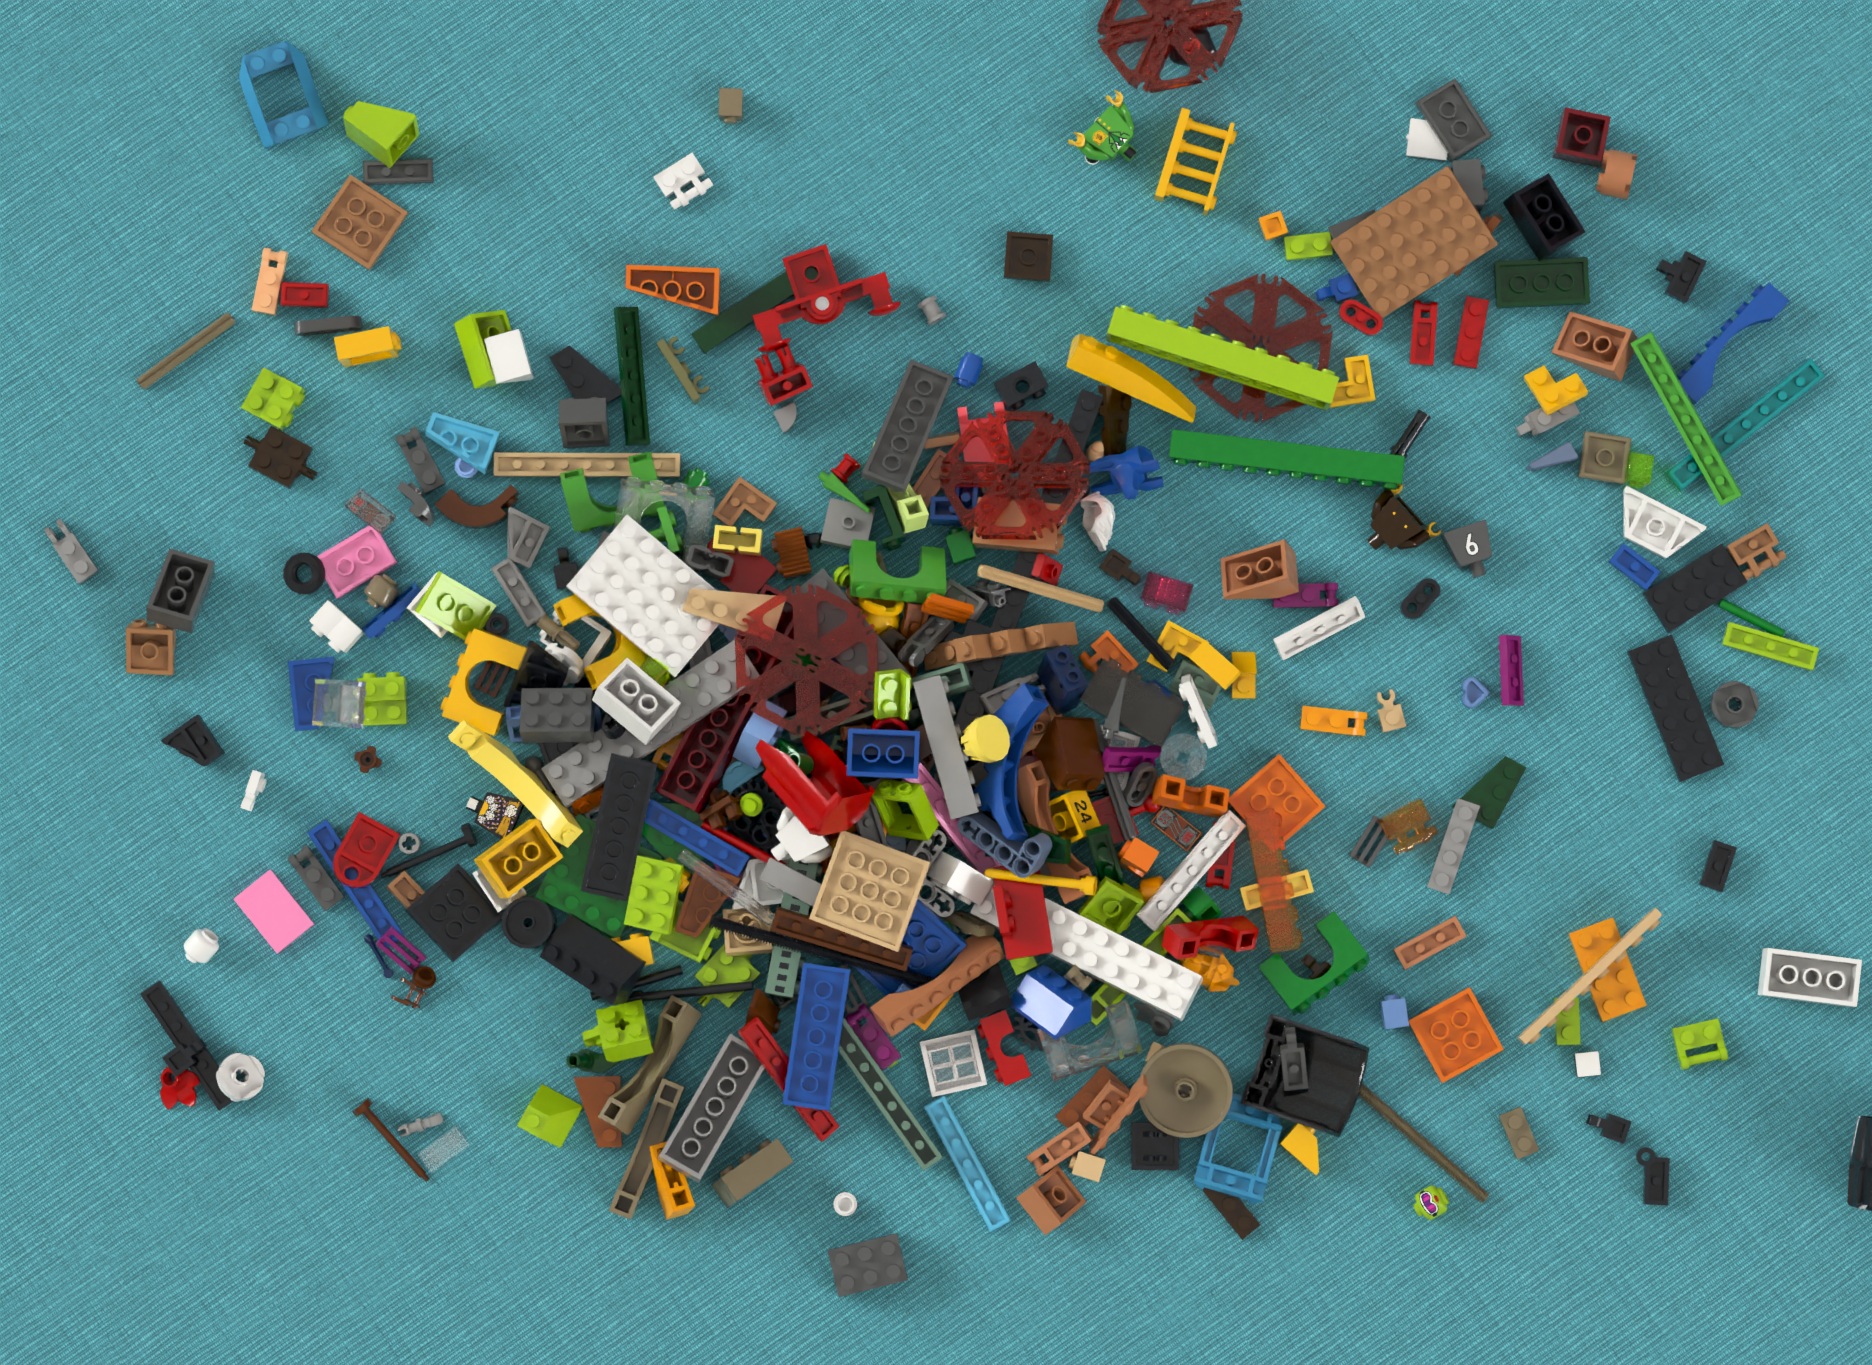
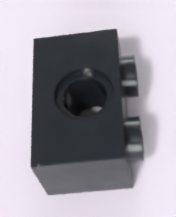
[994,361,1049,411]

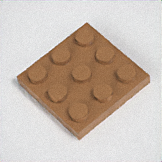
[311,175,409,271]

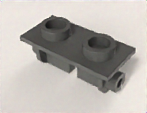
[967,580,1011,608]

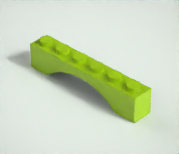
[1090,908,1192,1026]

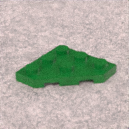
[642,803,704,875]

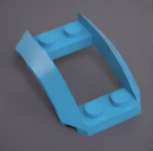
[239,40,329,148]
[1194,1093,1283,1204]

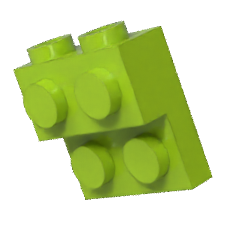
[240,367,305,431]
[357,672,408,726]
[1078,876,1145,935]

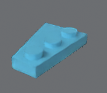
[426,412,500,474]

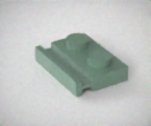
[1168,658,1222,710]

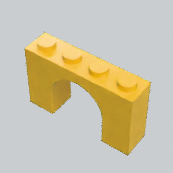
[553,594,648,690]
[440,628,527,736]

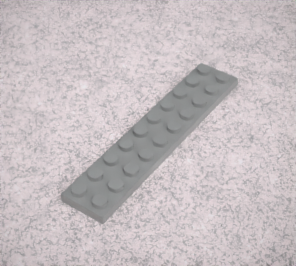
[541,639,762,808]

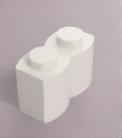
[309,600,364,653]

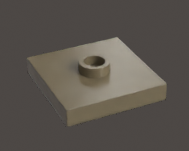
[1578,431,1632,485]

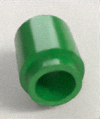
[678,468,710,504]

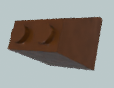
[1034,716,1105,791]

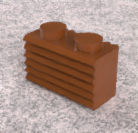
[771,526,812,580]

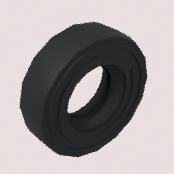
[283,553,325,594]

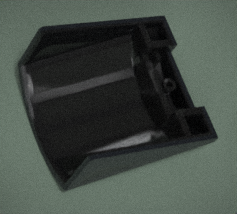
[1240,1014,1369,1137]

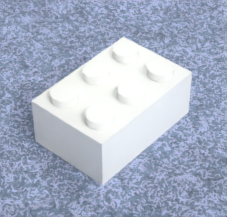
[592,658,681,745]

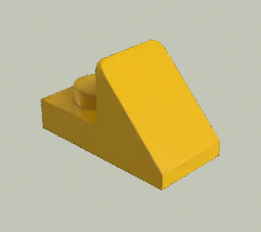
[1231,652,1257,699]

